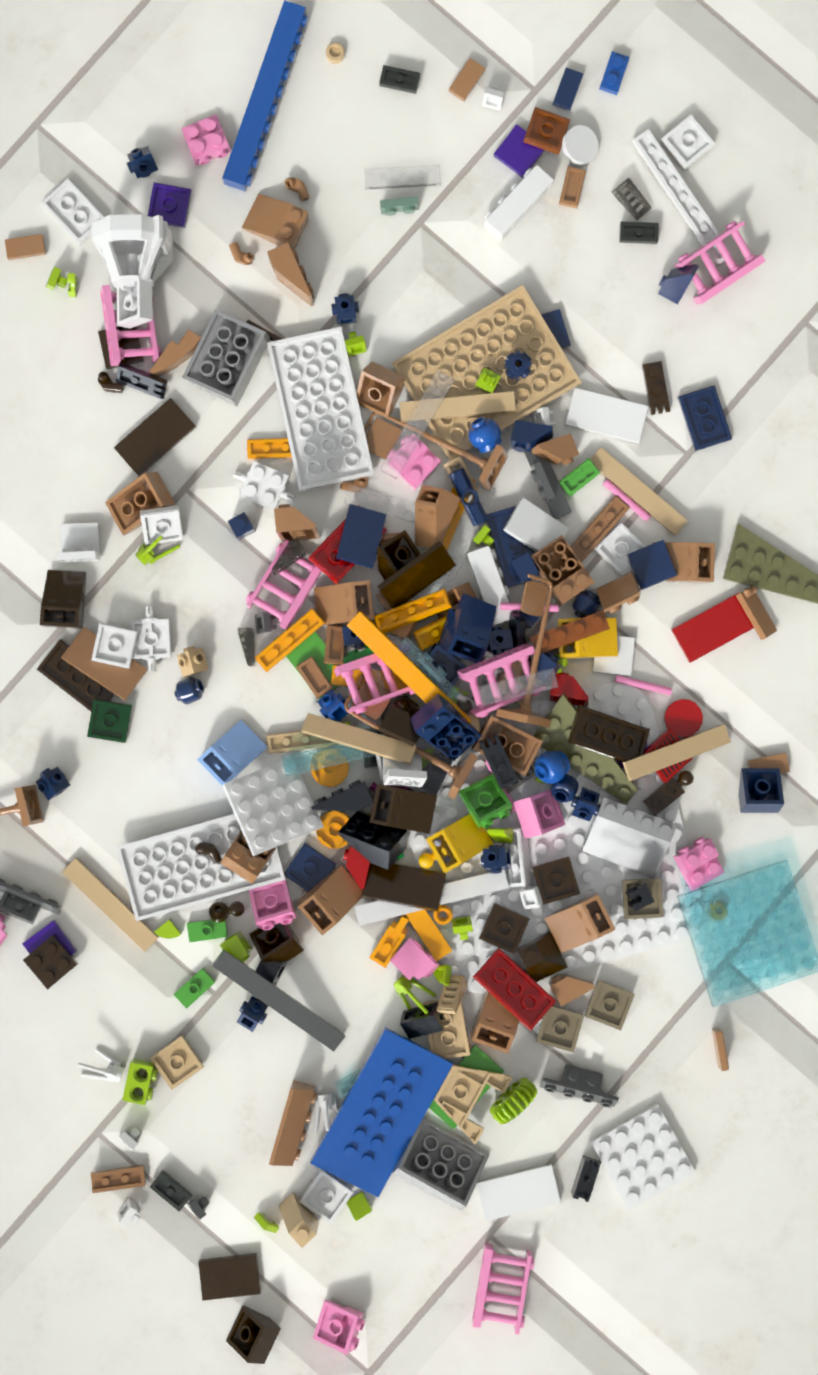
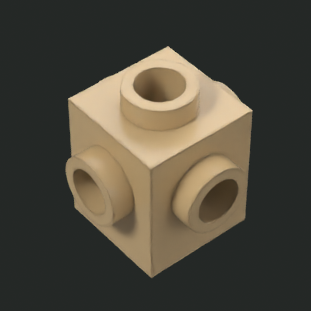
[177,646,209,677]

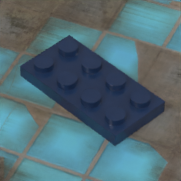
[486,506,541,588]

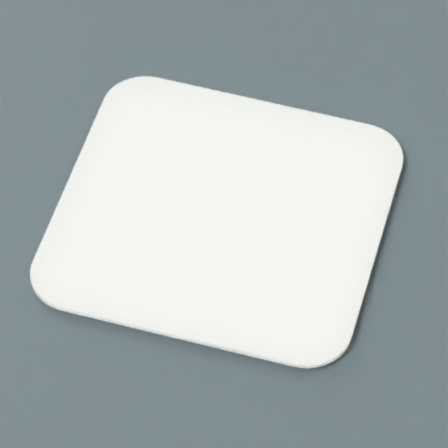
[408,682,703,993]

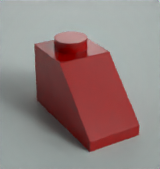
[550,672,589,707]
[343,845,370,889]

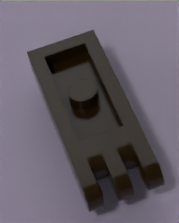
[642,361,670,415]

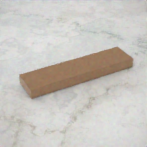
[570,495,630,563]

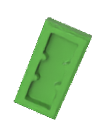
[559,458,600,497]
[187,919,228,943]
[174,968,216,1009]

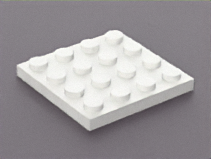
[222,757,324,856]
[590,1103,696,1210]

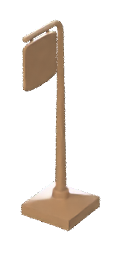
[364,412,508,491]
[496,574,553,728]
[344,675,478,799]
[0,785,44,827]

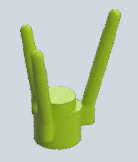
[135,535,180,565]
[393,975,436,1014]

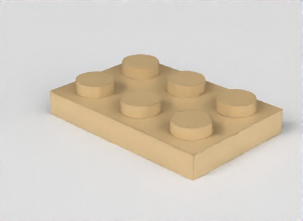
[422,1000,471,1059]

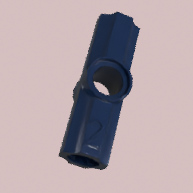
[448,467,488,527]

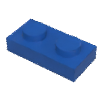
[599,51,630,95]

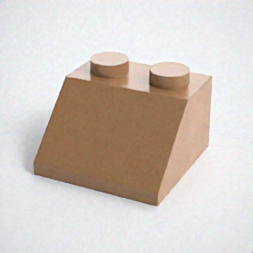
[356,361,405,418]

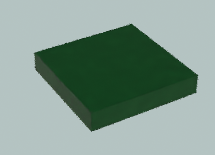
[87,699,132,743]

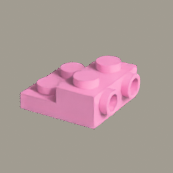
[181,115,231,165]
[387,434,441,490]
[673,837,725,891]
[249,880,296,930]
[313,1299,365,1354]

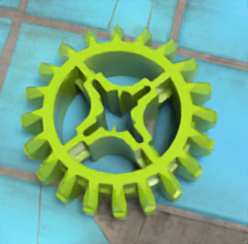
[490,1078,538,1124]

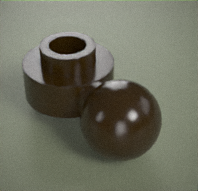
[209,901,245,923]

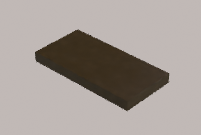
[114,398,196,476]
[377,540,456,608]
[37,639,115,711]
[568,705,650,762]
[362,862,447,912]

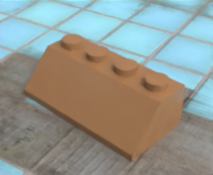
[274,504,320,542]
[269,1080,317,1166]

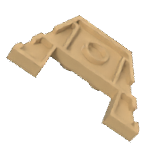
[434,1064,513,1145]

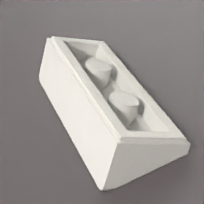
[504,827,532,887]

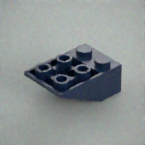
[439,593,497,663]
[410,693,482,761]

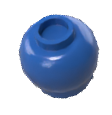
[468,417,502,453]
[535,750,570,784]

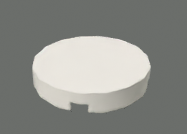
[562,125,599,165]

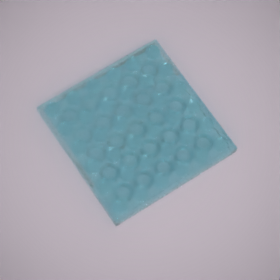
[677,860,818,1007]

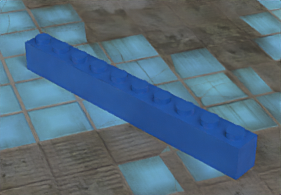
[222,0,309,192]

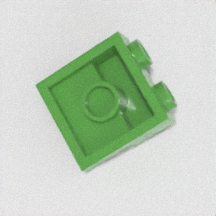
[459,774,512,828]

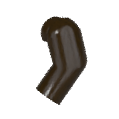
[98,372,123,393]
[195,842,222,864]

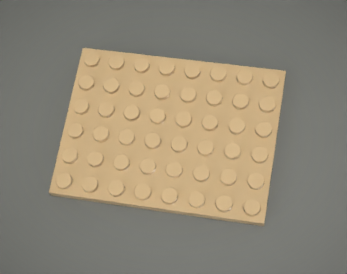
[392,285,582,461]

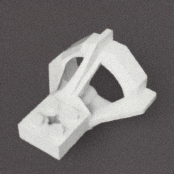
[92,214,173,329]

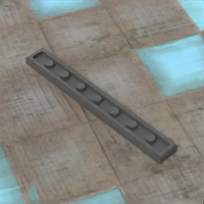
[212,949,346,1052]

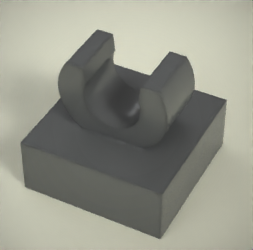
[255,612,277,634]
[186,1196,210,1220]

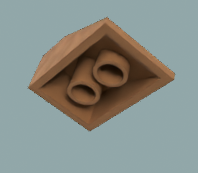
[242,194,309,248]
[105,472,176,535]
[471,715,543,776]

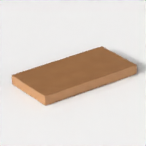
[61,627,148,701]

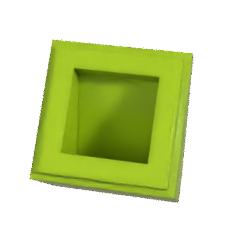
[487,828,513,843]
[346,1191,372,1221]

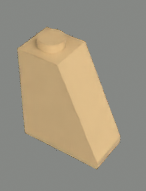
[279,1193,319,1248]

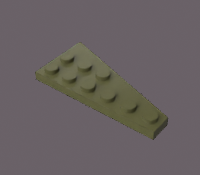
[723,523,818,604]
[533,693,638,805]

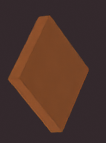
[523,107,571,155]

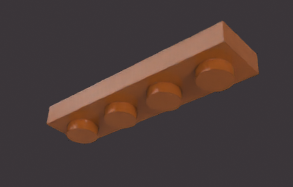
[530,611,610,655]

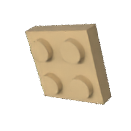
[150,1035,204,1090]

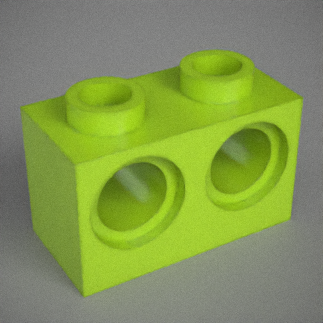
[220,931,252,962]
[122,1058,158,1105]

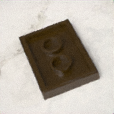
[198,1253,261,1301]

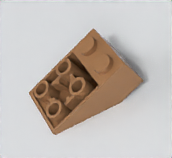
[267,243,315,306]
[415,485,461,549]
[530,535,595,606]
[652,542,715,584]
[597,571,642,614]
[314,580,374,626]
[221,830,277,884]
[297,865,363,935]
[544,892,616,953]
[470,991,519,1054]

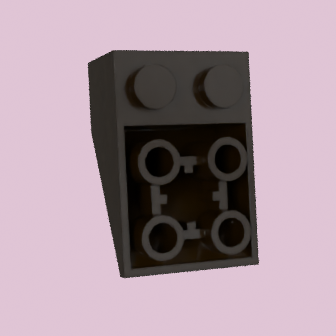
[40,570,86,629]
[370,784,437,834]

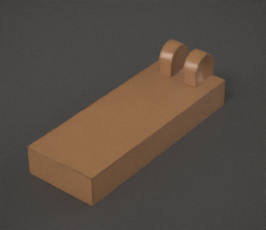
[735,586,777,640]
[91,1165,145,1193]

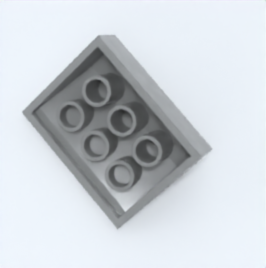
[182,309,271,406]
[582,797,677,878]
[393,1117,490,1211]

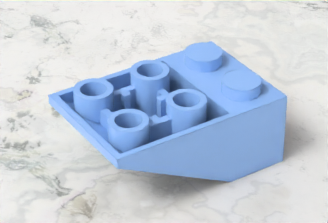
[197,720,268,785]

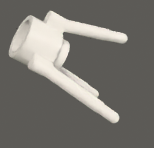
[78,1048,124,1083]
[314,1093,339,1134]

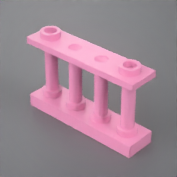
[674,221,765,304]
[100,285,161,366]
[245,539,322,630]
[334,642,416,714]
[457,643,546,718]
[472,1243,534,1334]

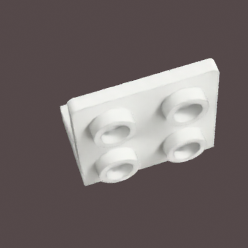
[57,523,100,562]
[383,753,427,787]

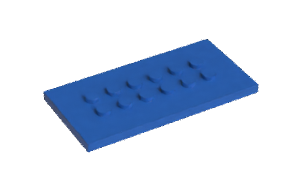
[310,1027,453,1197]

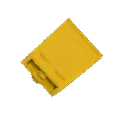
[558,618,618,659]
[419,814,494,873]

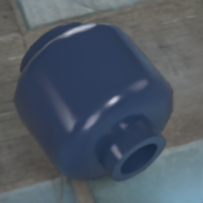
[572,590,601,618]
[174,677,204,705]
[551,774,579,802]

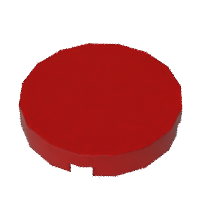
[664,699,703,737]

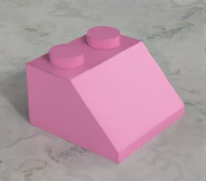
[513,789,566,839]

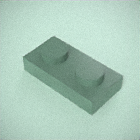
[380,196,419,216]

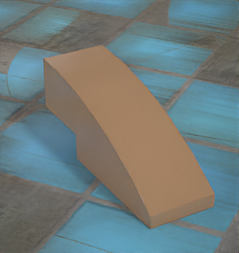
[149,329,201,376]

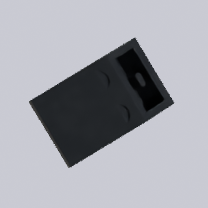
[311,779,374,811]
[338,811,408,870]

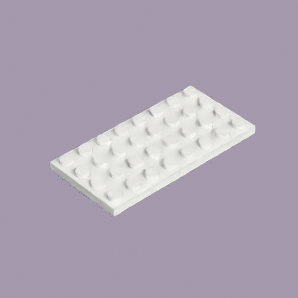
[267,327,374,491]
[116,814,286,921]

